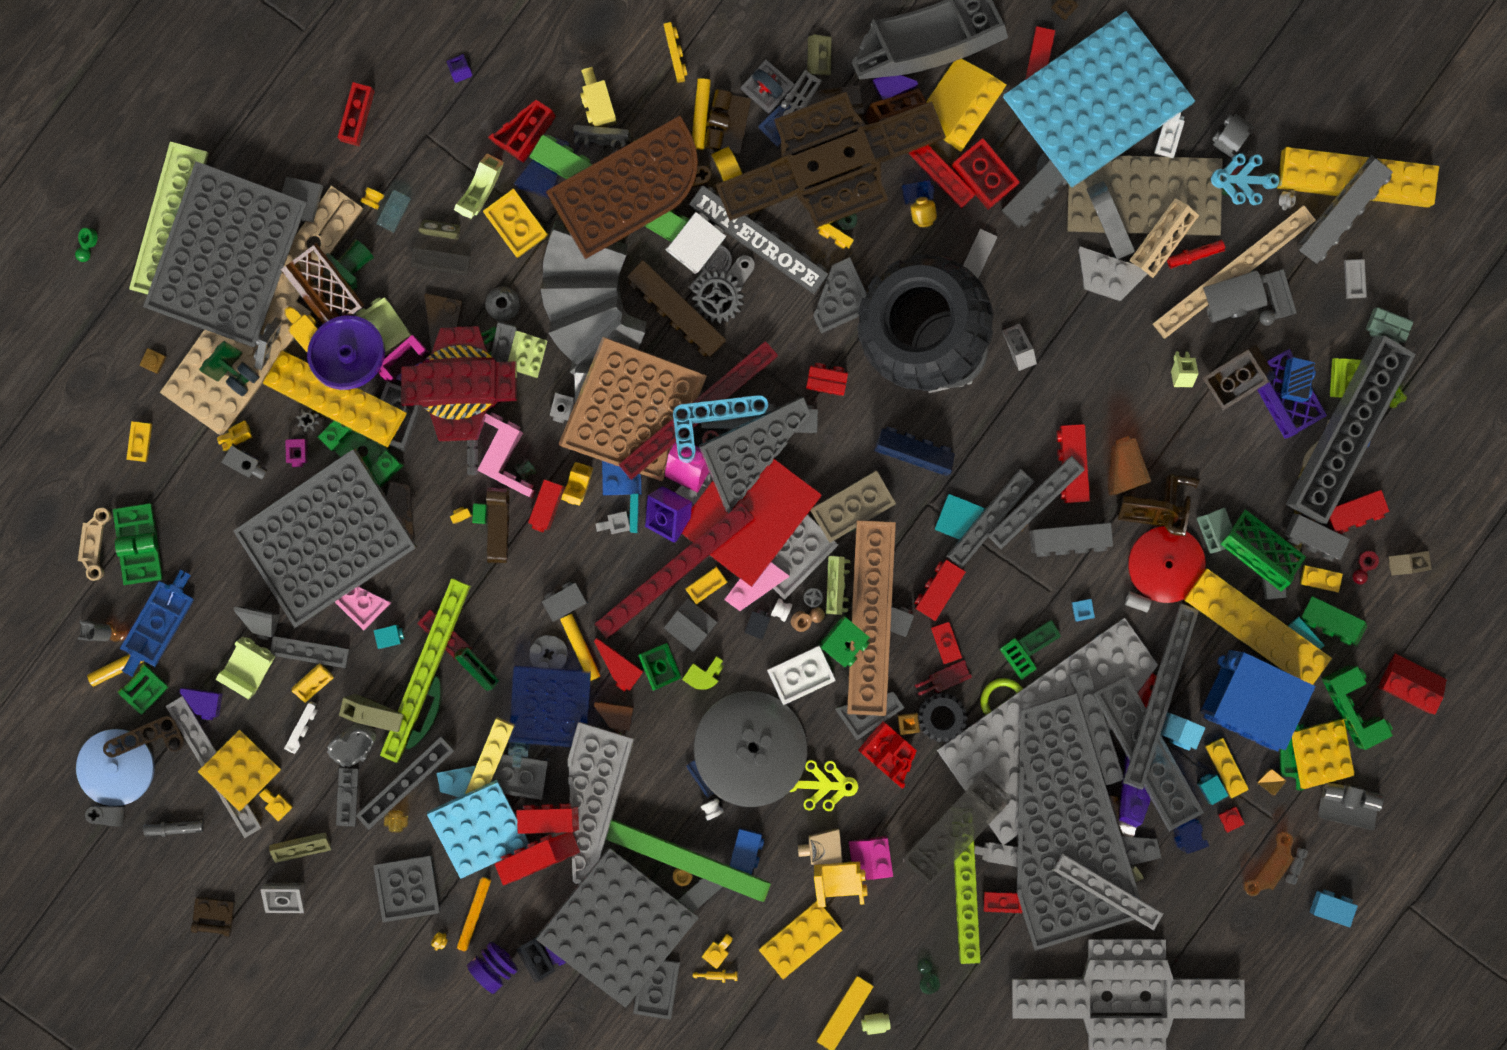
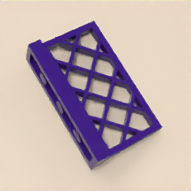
[1257,349,1327,439]

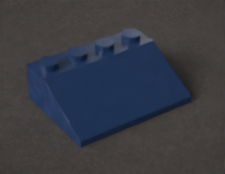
[874,426,955,476]

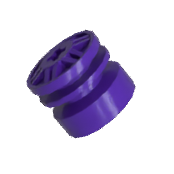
[466,941,518,994]

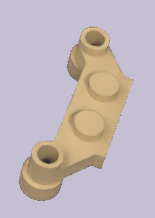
[78,508,112,581]

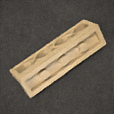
[1129,198,1199,278]

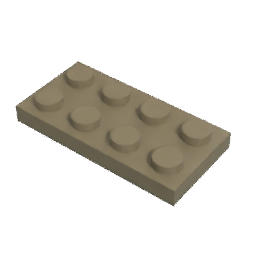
[811,471,896,543]

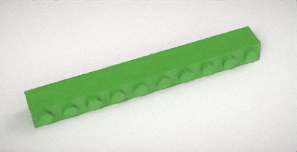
[530,135,689,242]

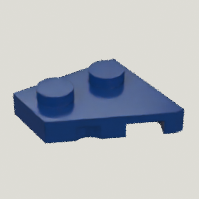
[602,461,642,495]

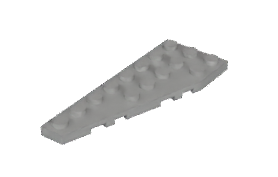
[568,722,635,884]

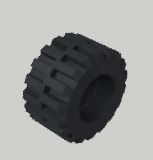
[917,693,967,742]

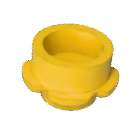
[431,932,448,950]

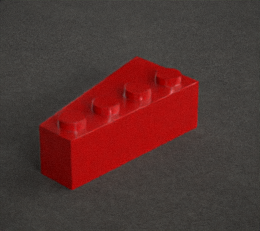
[495,832,581,886]

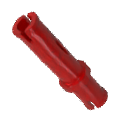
[1167,239,1225,269]

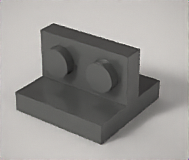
[664,598,718,652]

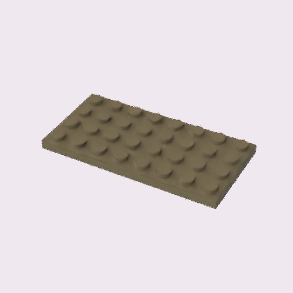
[1067,156,1222,236]

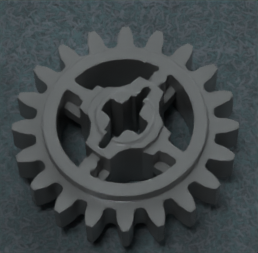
[692,270,745,323]

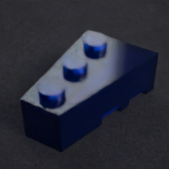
[514,136,571,199]

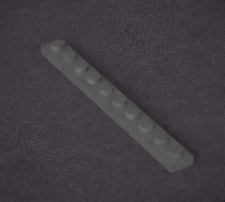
[1123,604,1199,790]

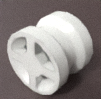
[771,598,792,622]
[701,798,724,820]

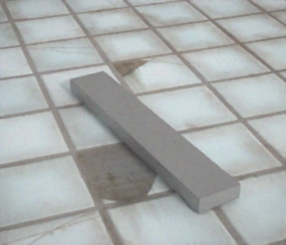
[1053,853,1164,930]

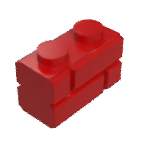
[806,363,848,396]

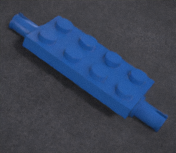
[120,570,194,676]

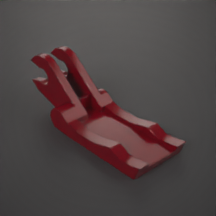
[915,660,972,696]

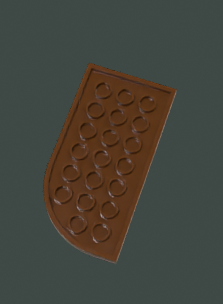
[546,116,698,259]

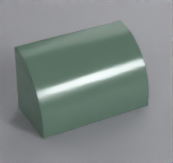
[1197,508,1232,554]

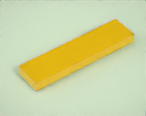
[817,976,874,1050]

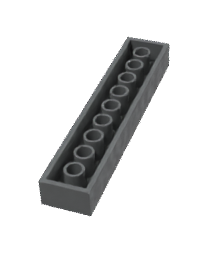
[1286,335,1416,524]

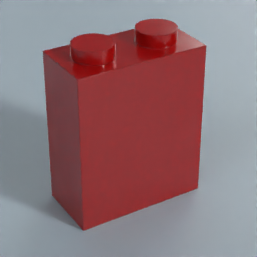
[528,479,565,532]

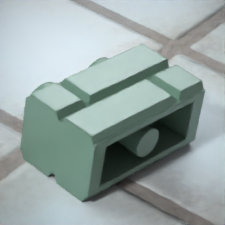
[1366,307,1413,344]

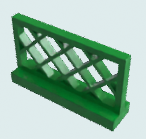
[1221,509,1306,592]

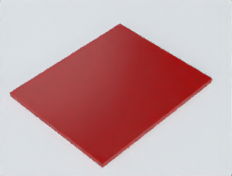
[681,459,822,587]

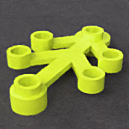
[790,760,858,811]

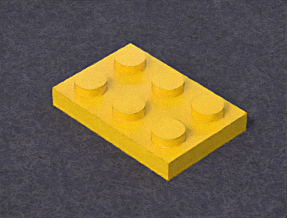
[483,189,548,258]

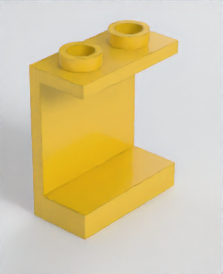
[814,862,868,907]

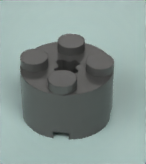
[1212,113,1254,158]

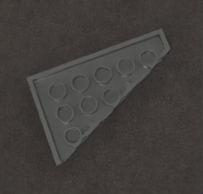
[699,396,810,514]

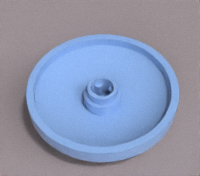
[76,729,155,806]

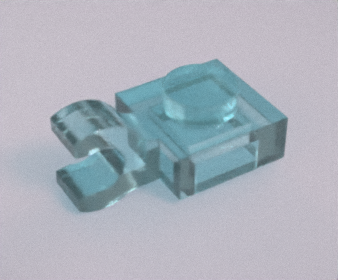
[508,738,530,768]

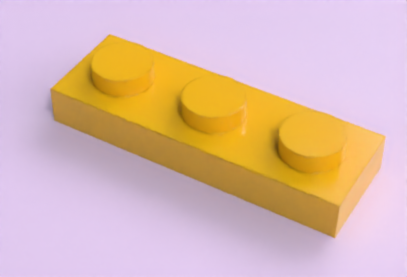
[664,22,687,83]
[1205,738,1249,798]

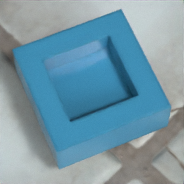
[1072,599,1095,621]

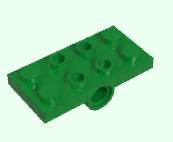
[112,504,163,585]

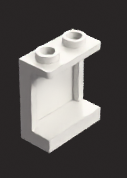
[665,212,726,274]

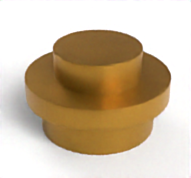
[673,868,692,886]

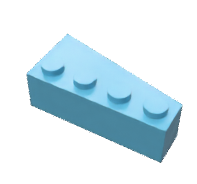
[1161,712,1205,751]

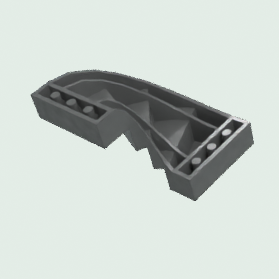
[541,219,646,375]

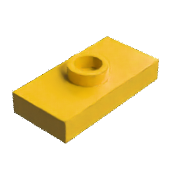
[685,567,727,604]
[291,663,333,703]

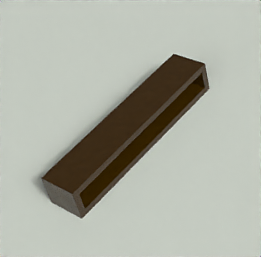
[627,261,726,358]

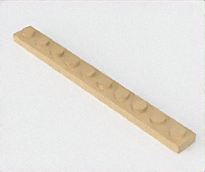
[1153,206,1316,339]

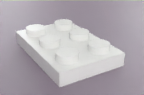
[767,646,836,705]

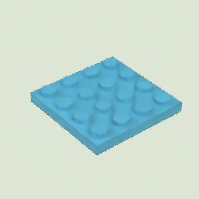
[427,780,530,879]

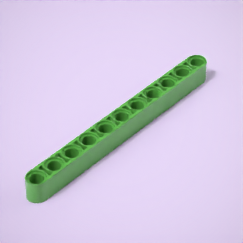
[606,819,771,902]

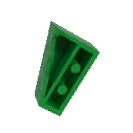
[1302,597,1367,646]

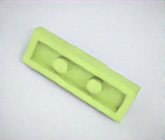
[826,556,850,615]

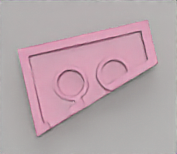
[725,563,789,611]
[335,587,391,630]

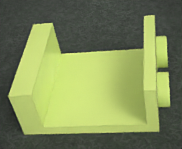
[355,298,411,356]
[216,637,275,699]

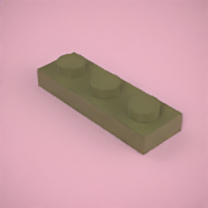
[269,832,331,863]

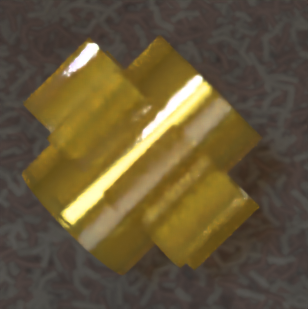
[384,810,408,832]

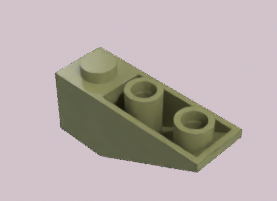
[339,694,404,732]

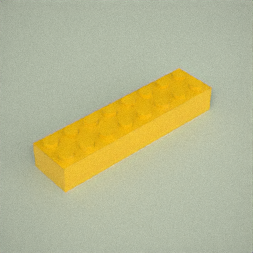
[1277,147,1439,207]

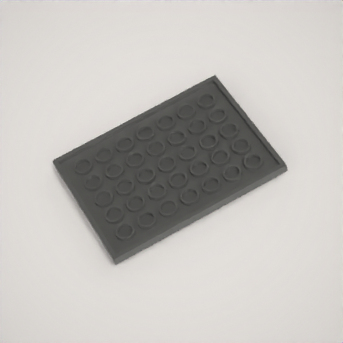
[143,161,307,348]
[234,449,418,628]

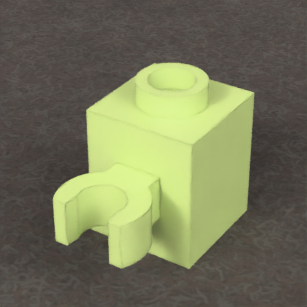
[1171,351,1198,387]

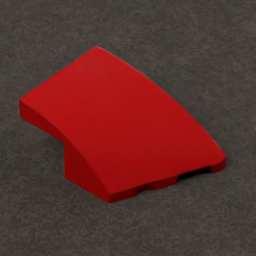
[858,721,917,789]

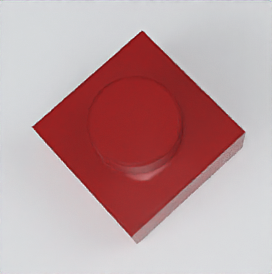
[1218,807,1245,833]

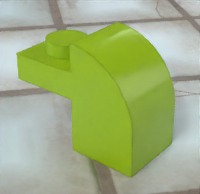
[682,656,724,690]

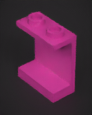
[378,335,430,383]

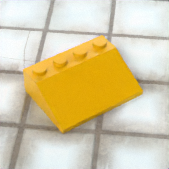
[927,59,1006,152]

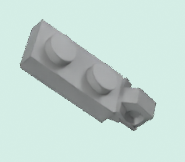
[974,842,1018,867]

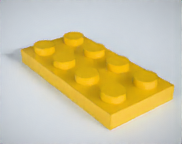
[759,901,842,979]

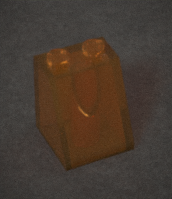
[1108,436,1151,496]

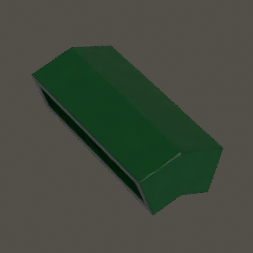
[454,647,499,691]

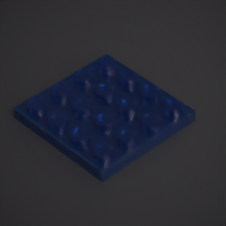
[509,665,591,747]

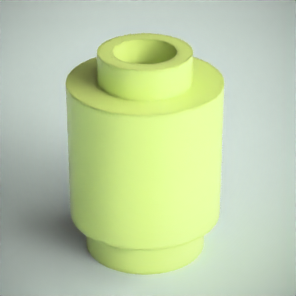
[861,1013,890,1035]

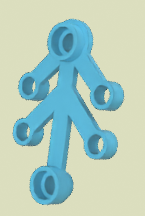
[1211,154,1279,205]

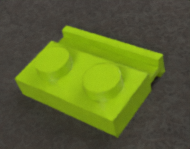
[1330,358,1361,397]

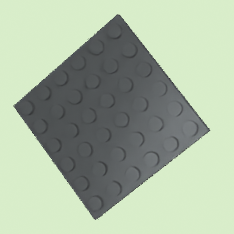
[535,847,699,1008]

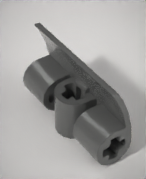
[1203,271,1267,323]
[1318,782,1384,830]

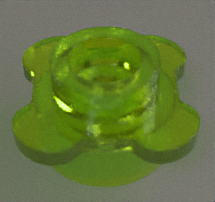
[1389,386,1407,408]

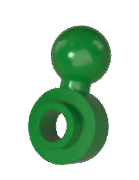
[75,228,98,262]

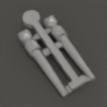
[781,70,822,116]

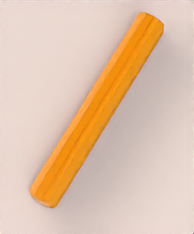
[457,877,491,951]

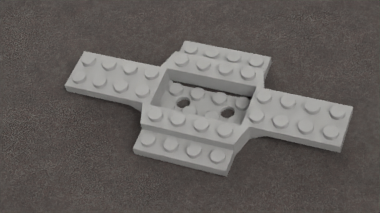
[1012,939,1245,1050]

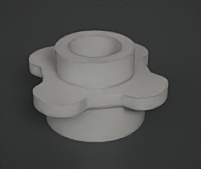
[1279,190,1296,210]

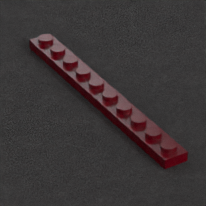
[619,341,778,480]
[595,503,754,639]

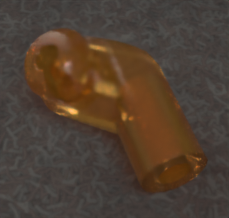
[106,623,130,642]

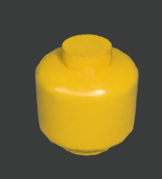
[911,197,937,227]

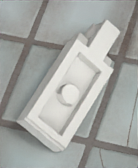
[1154,112,1184,158]
[284,701,318,754]

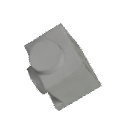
[550,393,575,423]

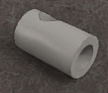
[1125,591,1152,612]

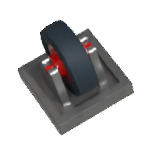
[741,60,795,114]

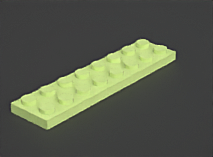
[129,142,209,294]

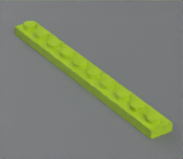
[380,578,471,763]

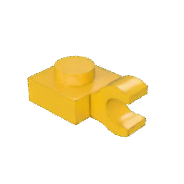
[217,421,252,451]
[259,788,293,821]
[702,934,733,969]

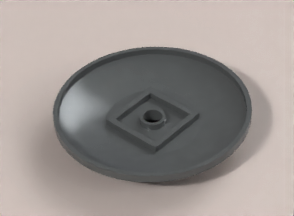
[694,691,807,807]

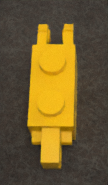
[284,306,318,352]

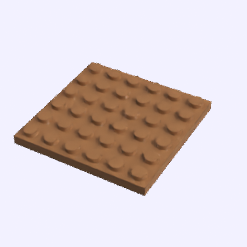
[559,337,707,481]

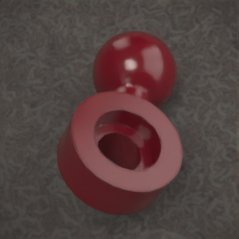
[1352,551,1379,584]

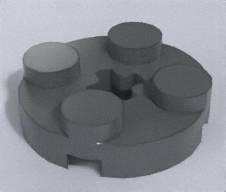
[529,635,568,674]

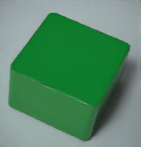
[472,503,488,524]

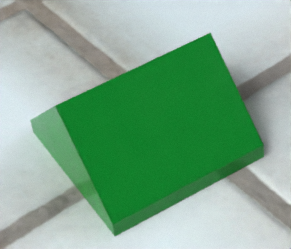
[639,643,681,691]

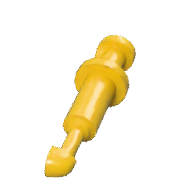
[693,969,738,983]

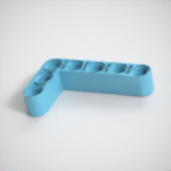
[673,396,768,463]

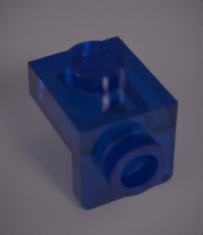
[902,180,934,205]

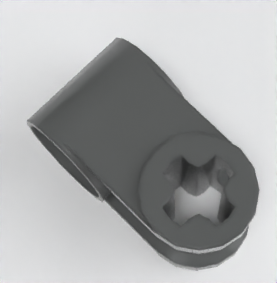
[78,620,112,641]
[85,805,125,826]

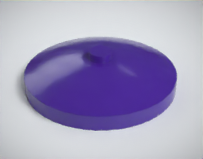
[307,316,385,390]

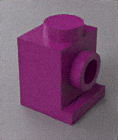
[285,439,308,467]

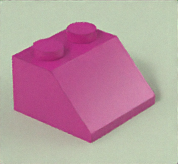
[665,443,709,493]
[849,836,893,880]

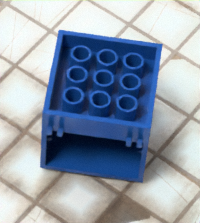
[1200,650,1316,752]

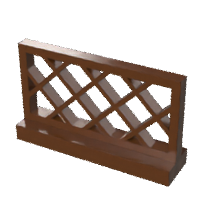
[281,243,364,324]

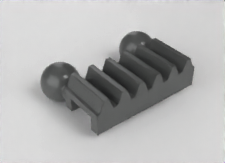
[1259,269,1297,326]

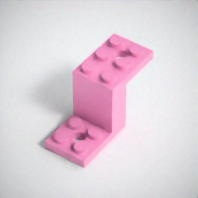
[478,412,536,498]

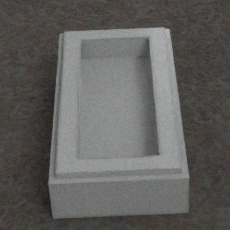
[1344,259,1367,299]

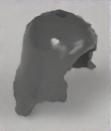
[327,722,377,767]

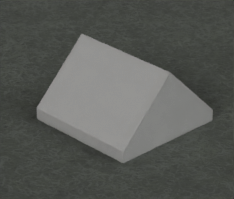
[261,883,305,913]

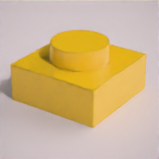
[450,507,473,524]

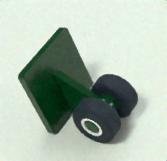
[199,341,260,396]

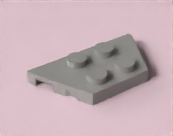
[1078,247,1147,301]

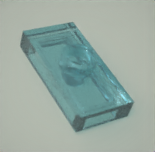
[376,190,411,233]

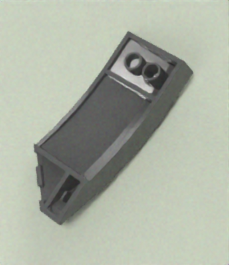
[852,0,1008,79]

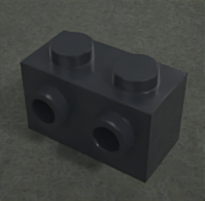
[516,938,555,983]

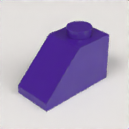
[872,75,918,100]
[180,688,223,720]

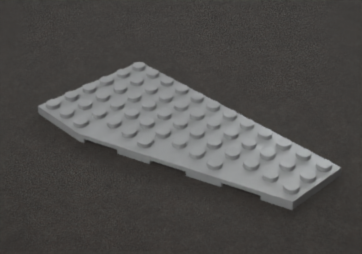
[937,618,1157,845]

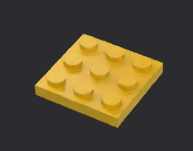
[1292,719,1354,789]
[198,730,281,812]

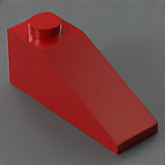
[594,638,644,691]

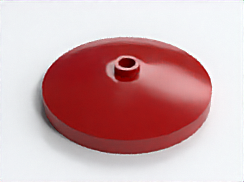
[1128,526,1206,603]

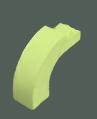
[454,154,504,218]

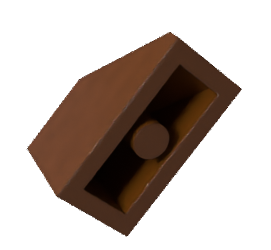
[594,701,634,734]

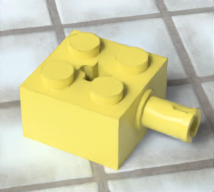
[580,67,617,128]

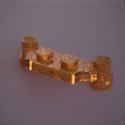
[1243,832,1294,896]

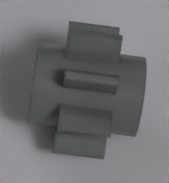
[296,409,321,432]

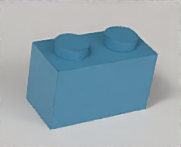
[1310,889,1357,927]

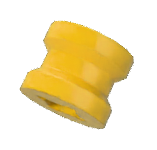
[361,187,384,210]

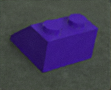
[645,486,692,543]

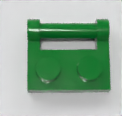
[117,663,169,715]

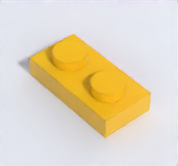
[817,224,854,249]
[127,421,152,462]
[1300,565,1343,593]

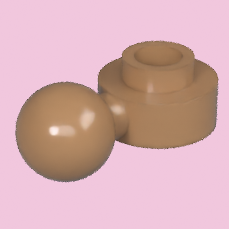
[791,608,825,632]

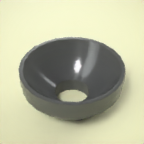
[485,286,520,321]

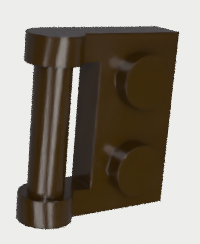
[191,897,235,937]

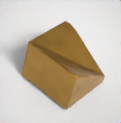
[898,713,920,735]
[1257,768,1286,795]

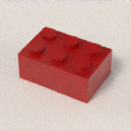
[952,138,1020,210]

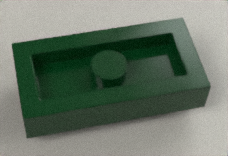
[1018,620,1061,657]

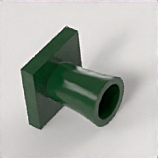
[325,239,374,291]

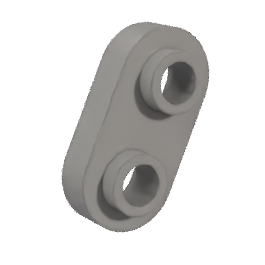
[725,255,754,290]

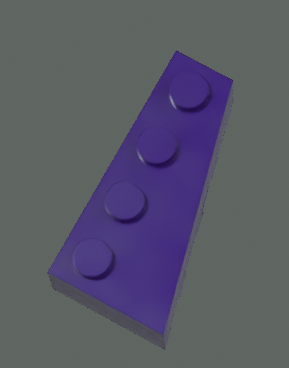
[1118,753,1151,827]

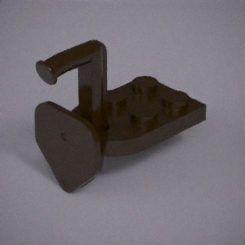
[1118,475,1200,536]

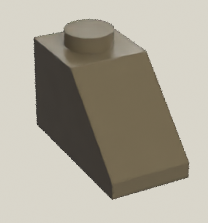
[1389,551,1432,576]

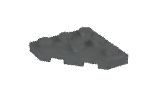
[813,257,867,334]

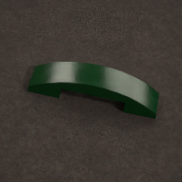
[406,676,443,749]

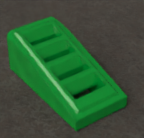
[999,638,1037,680]

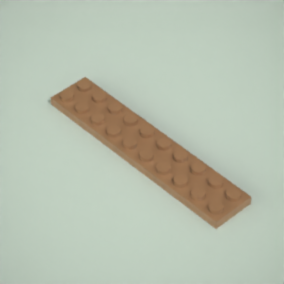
[847,521,896,716]

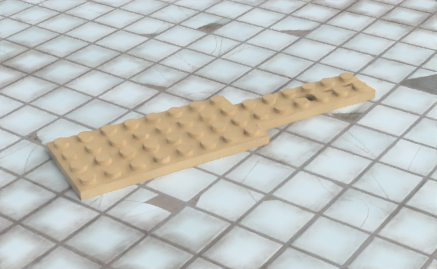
[160,186,363,435]

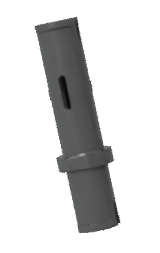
[143,820,204,837]

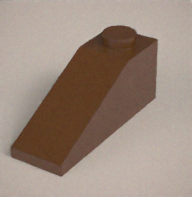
[864,89,927,124]

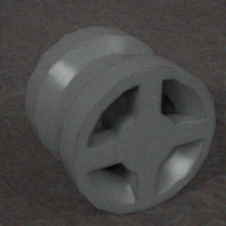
[804,588,823,607]

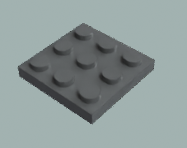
[373,855,440,922]

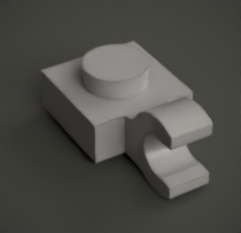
[596,512,630,534]

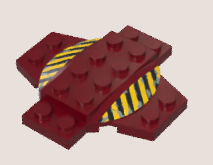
[401,326,517,441]

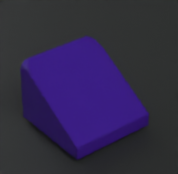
[446,54,472,83]

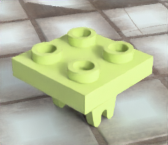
[508,331,547,378]

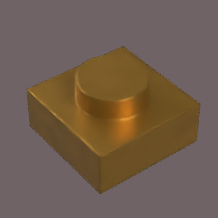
[140,348,166,374]

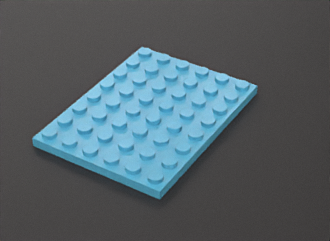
[1003,11,1195,188]

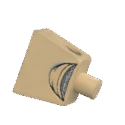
[798,828,842,865]

